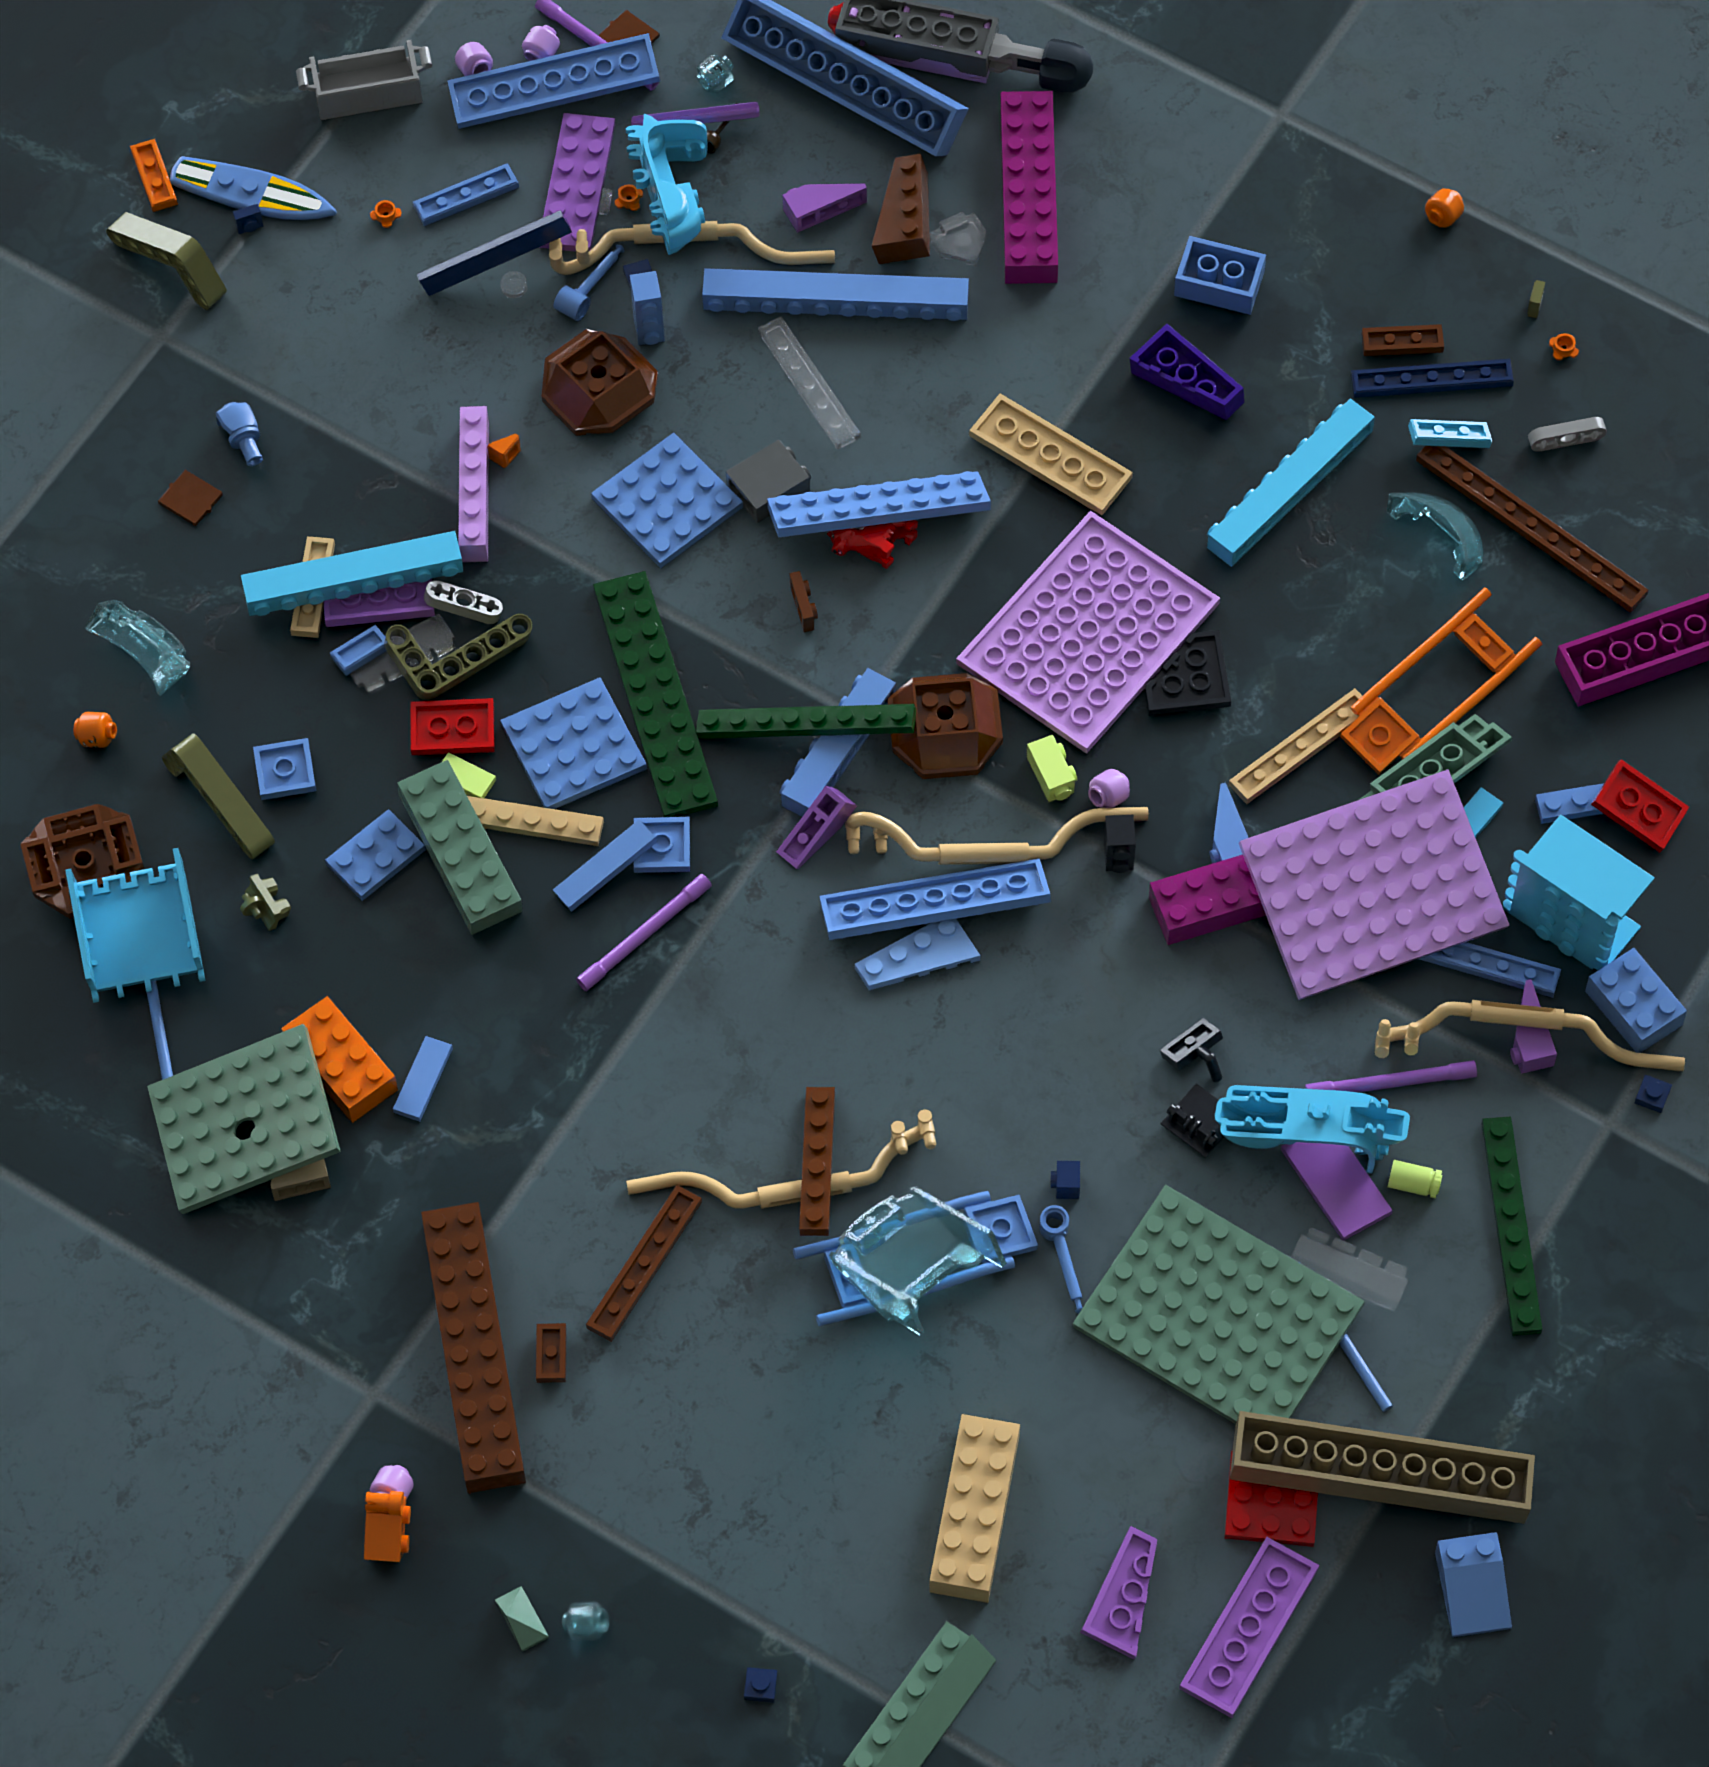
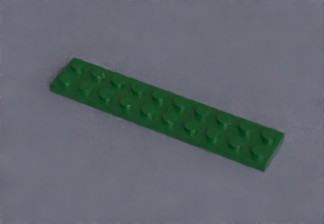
[593,571,718,817]

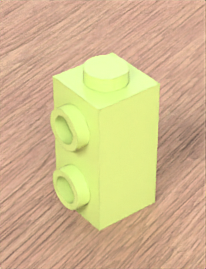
[1027,735,1077,802]

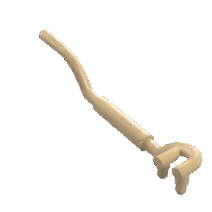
[549,221,835,275]
[845,807,1148,865]
[1375,1000,1685,1071]
[626,1110,936,1209]

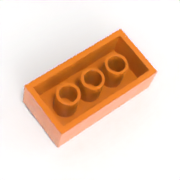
[281,996,398,1123]

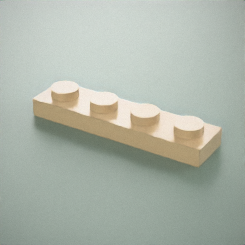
[290,536,335,638]

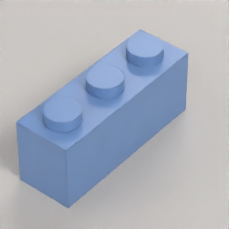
[630,271,665,345]

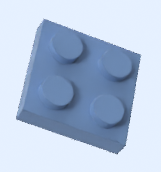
[253,738,316,800]
[634,817,690,873]

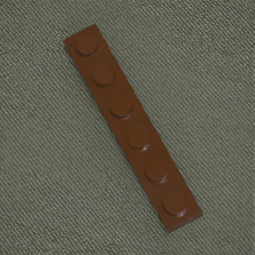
[799,1087,835,1236]
[586,1185,702,1342]

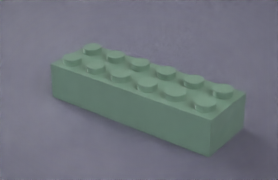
[397,760,522,935]

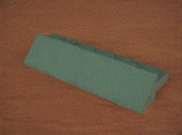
[1357,714,1512,801]
[843,1621,996,1767]

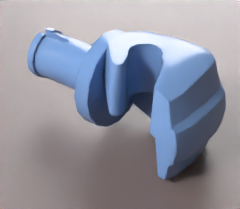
[216,402,263,466]

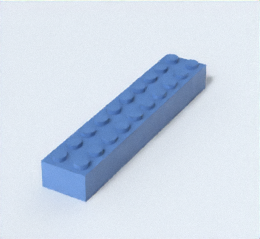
[721,0,969,157]

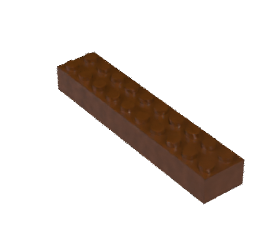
[421,1202,526,1493]

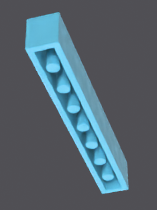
[1207,398,1375,567]
[241,531,463,616]

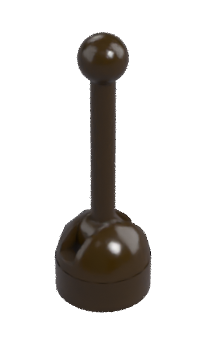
[707,103,739,154]

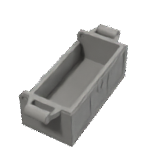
[296,40,432,120]

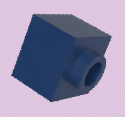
[1051,1161,1080,1199]

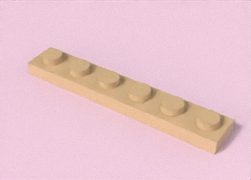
[1229,688,1362,804]
[467,796,604,846]

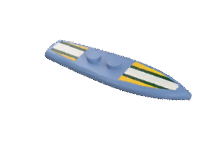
[170,156,337,220]

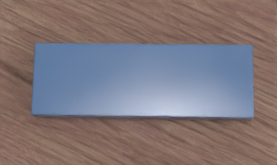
[393,1036,453,1122]

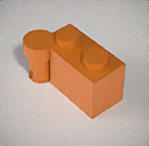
[364,1491,411,1562]

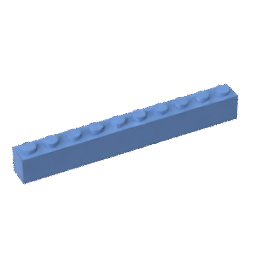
[702,268,969,321]

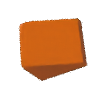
[487,434,521,468]

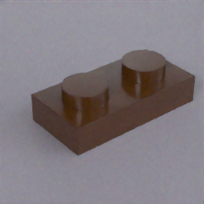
[789,571,818,632]
[536,1323,567,1383]

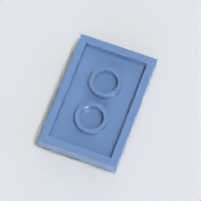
[325,809,426,901]

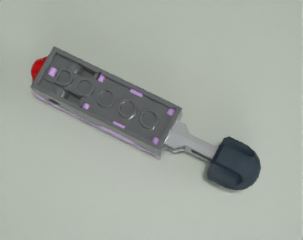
[828,0,1094,92]

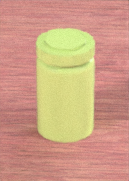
[1388,1160,1442,1199]

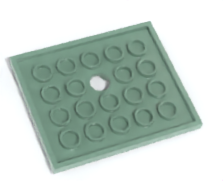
[147,1024,341,1214]

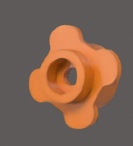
[615,184,643,211]
[370,200,402,228]
[1549,333,1579,360]

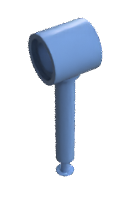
[553,245,624,321]
[1039,1205,1082,1314]

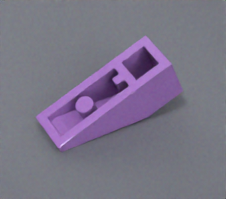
[782,184,867,233]
[776,786,857,869]
[1510,979,1557,1074]

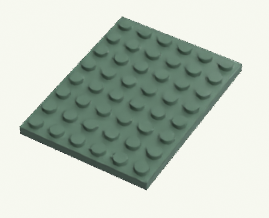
[1073,1185,1365,1424]

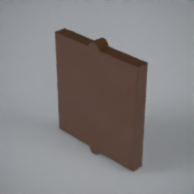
[598,10,660,44]
[158,470,223,526]

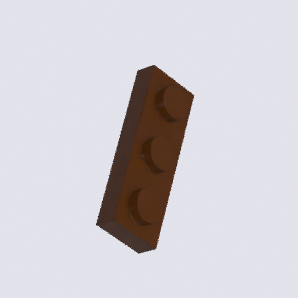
[1361,324,1444,356]

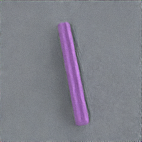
[631,102,760,126]

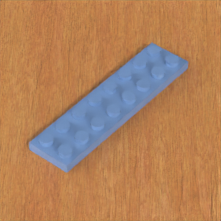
[447,33,660,129]
[767,471,991,538]
[819,858,1051,940]

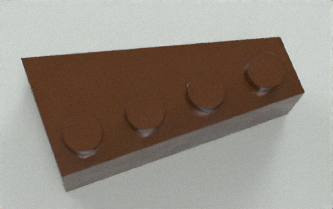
[872,154,930,264]

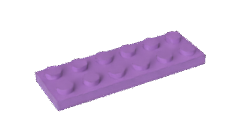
[539,113,615,252]
[1179,1537,1319,1718]

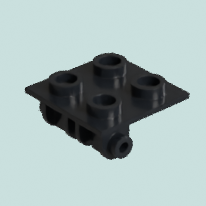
[1160,1083,1224,1158]

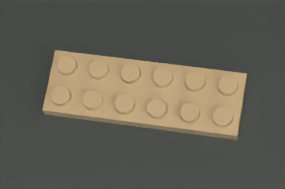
[969,394,1133,516]

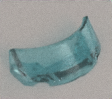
[1386,492,1483,580]
[85,599,190,696]

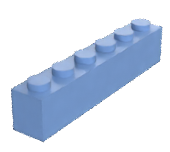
[780,668,896,817]

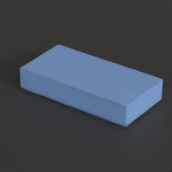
[330,625,386,676]

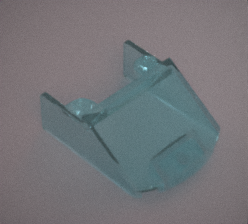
[829,1186,1007,1335]

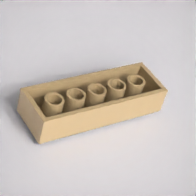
[930,1414,1020,1603]

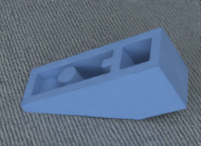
[1209,782,1248,864]

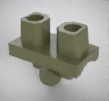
[240,874,291,931]

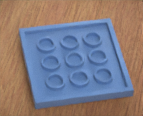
[591,433,743,568]
[500,678,647,809]

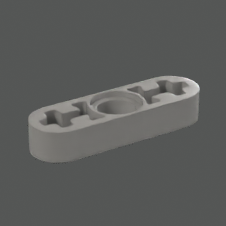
[1528,417,1607,451]
[424,581,503,624]

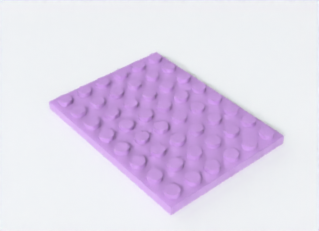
[956,511,1220,754]
[1238,769,1509,1000]

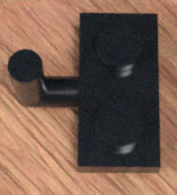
[1160,1018,1223,1082]

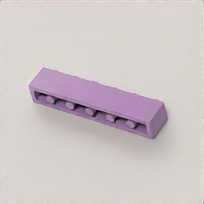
[458,406,489,562]

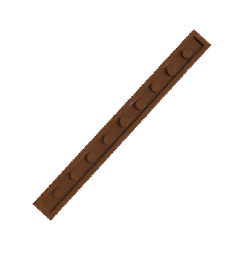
[1416,446,1648,613]

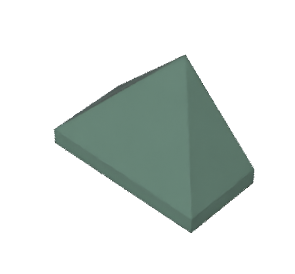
[495,1586,549,1652]

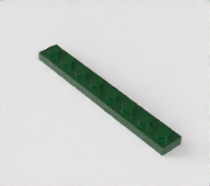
[696,704,916,739]
[1481,1116,1542,1336]

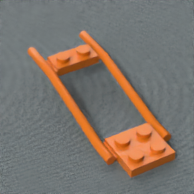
[1340,587,1542,775]

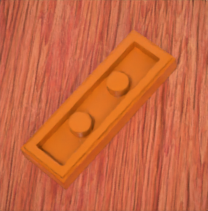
[130,139,178,212]

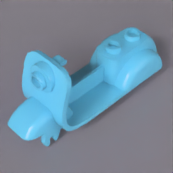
[626,114,708,255]
[1215,1085,1410,1174]

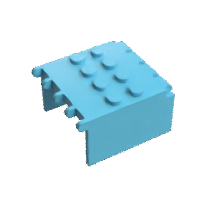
[1502,815,1655,970]
[65,848,206,1003]

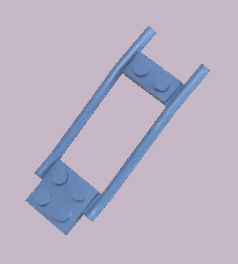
[793,1191,1038,1326]

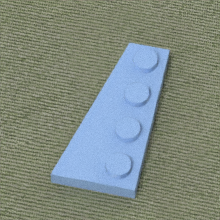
[855,919,981,990]

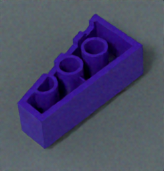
[1129,324,1245,420]

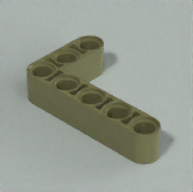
[106,212,227,310]
[384,614,532,701]
[162,733,275,859]

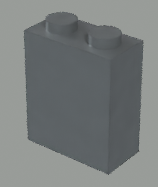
[726,440,811,523]

